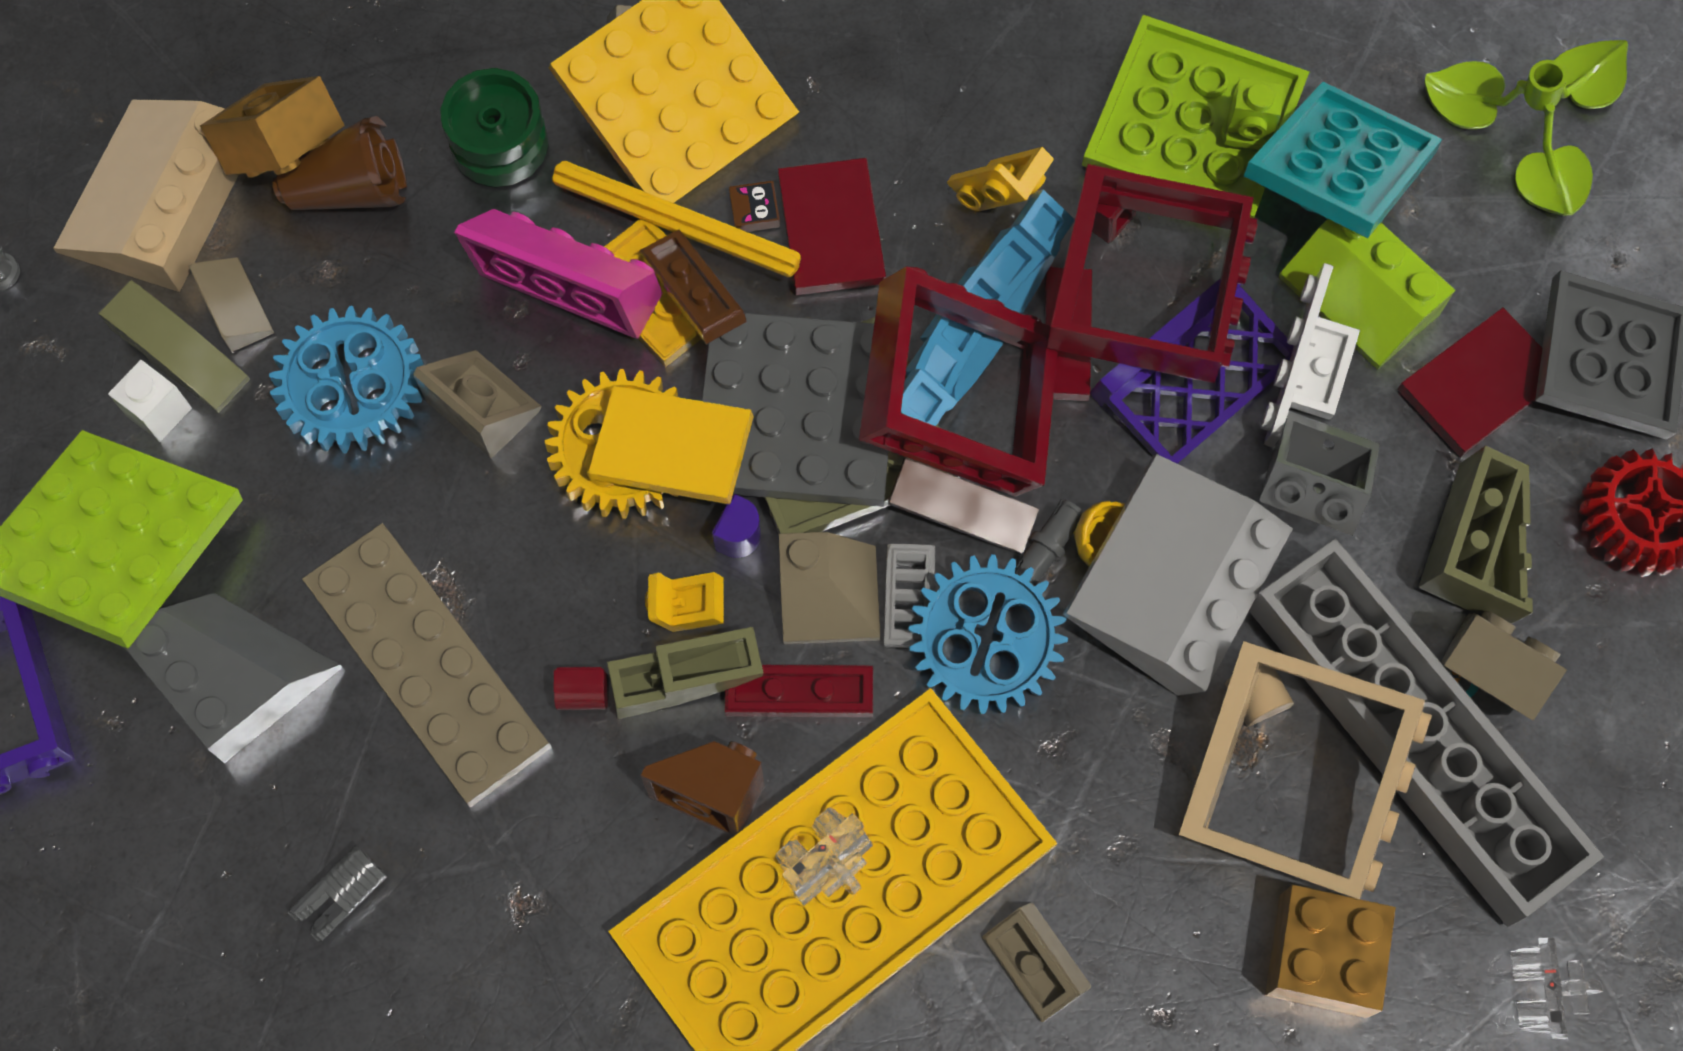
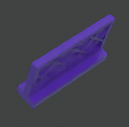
[1090,279,1294,464]

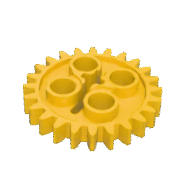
[545,369,679,519]

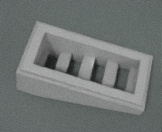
[884,544,935,648]

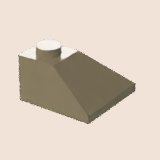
[779,532,880,644]

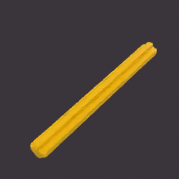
[552,161,801,277]

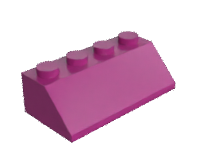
[454,209,663,339]

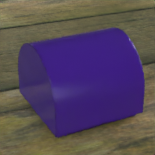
[712,494,761,558]

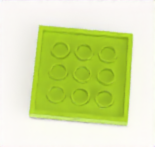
[1082,15,1310,218]
[0,430,243,649]

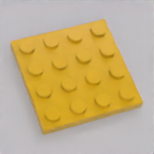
[548,0,799,203]

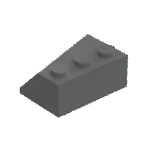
[124,593,343,763]

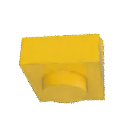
[645,572,724,632]

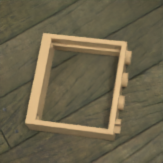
[1179,641,1432,900]

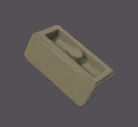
[189,257,274,352]
[982,903,1091,1022]

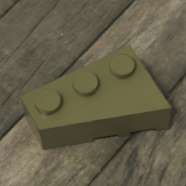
[1418,445,1533,624]

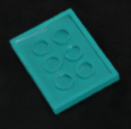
[1244,82,1442,238]

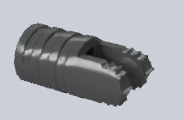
[288,845,387,942]

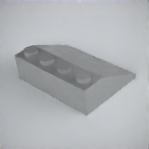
[1063,454,1293,696]

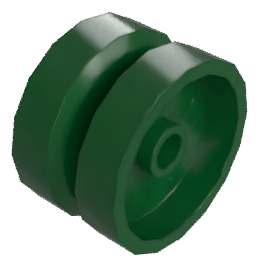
[440,68,549,187]

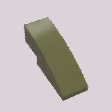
[98,280,250,413]
[607,627,763,719]

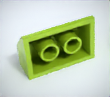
[1279,219,1456,370]

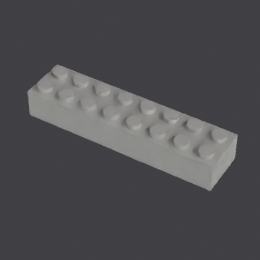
[1249,538,1604,927]

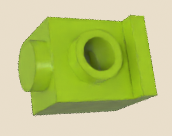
[1224,77,1285,150]

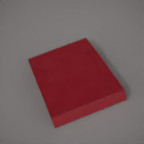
[778,158,886,295]
[1397,307,1542,458]

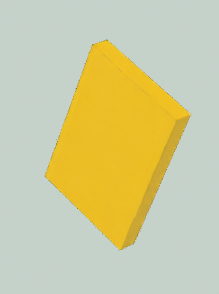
[604,219,702,368]
[588,386,754,505]

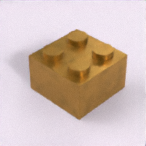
[200,76,345,177]
[1265,885,1396,1018]

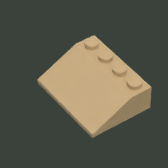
[53,100,239,292]

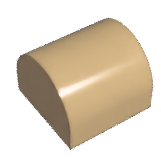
[1225,665,1294,727]

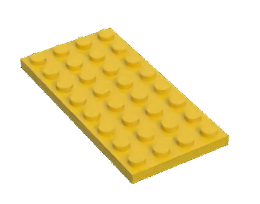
[608,688,1057,1051]

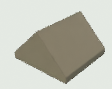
[413,350,542,459]

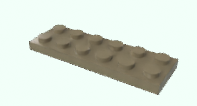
[302,523,551,808]

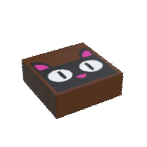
[729,181,780,232]

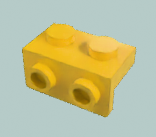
[947,147,1054,212]

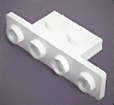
[1260,263,1360,447]

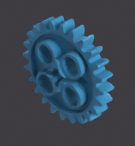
[269,306,424,453]
[908,554,1068,714]

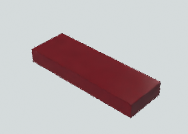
[1044,267,1092,401]
[725,665,873,718]

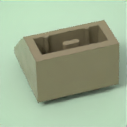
[1441,610,1567,721]

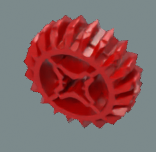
[1578,448,1683,577]

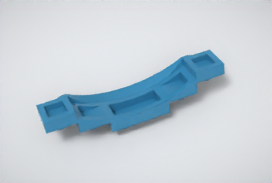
[901,190,1075,426]

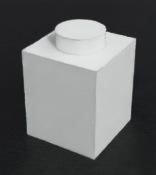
[108,360,192,442]

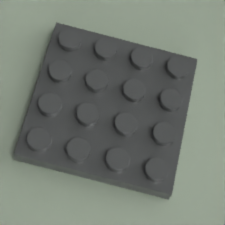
[702,313,889,507]

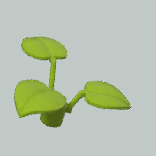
[1424,40,1628,216]

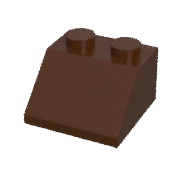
[640,741,765,836]

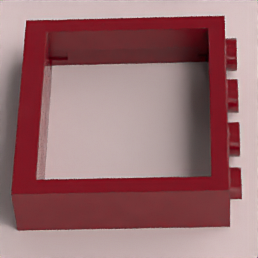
[1047,164,1258,383]
[859,266,1058,497]

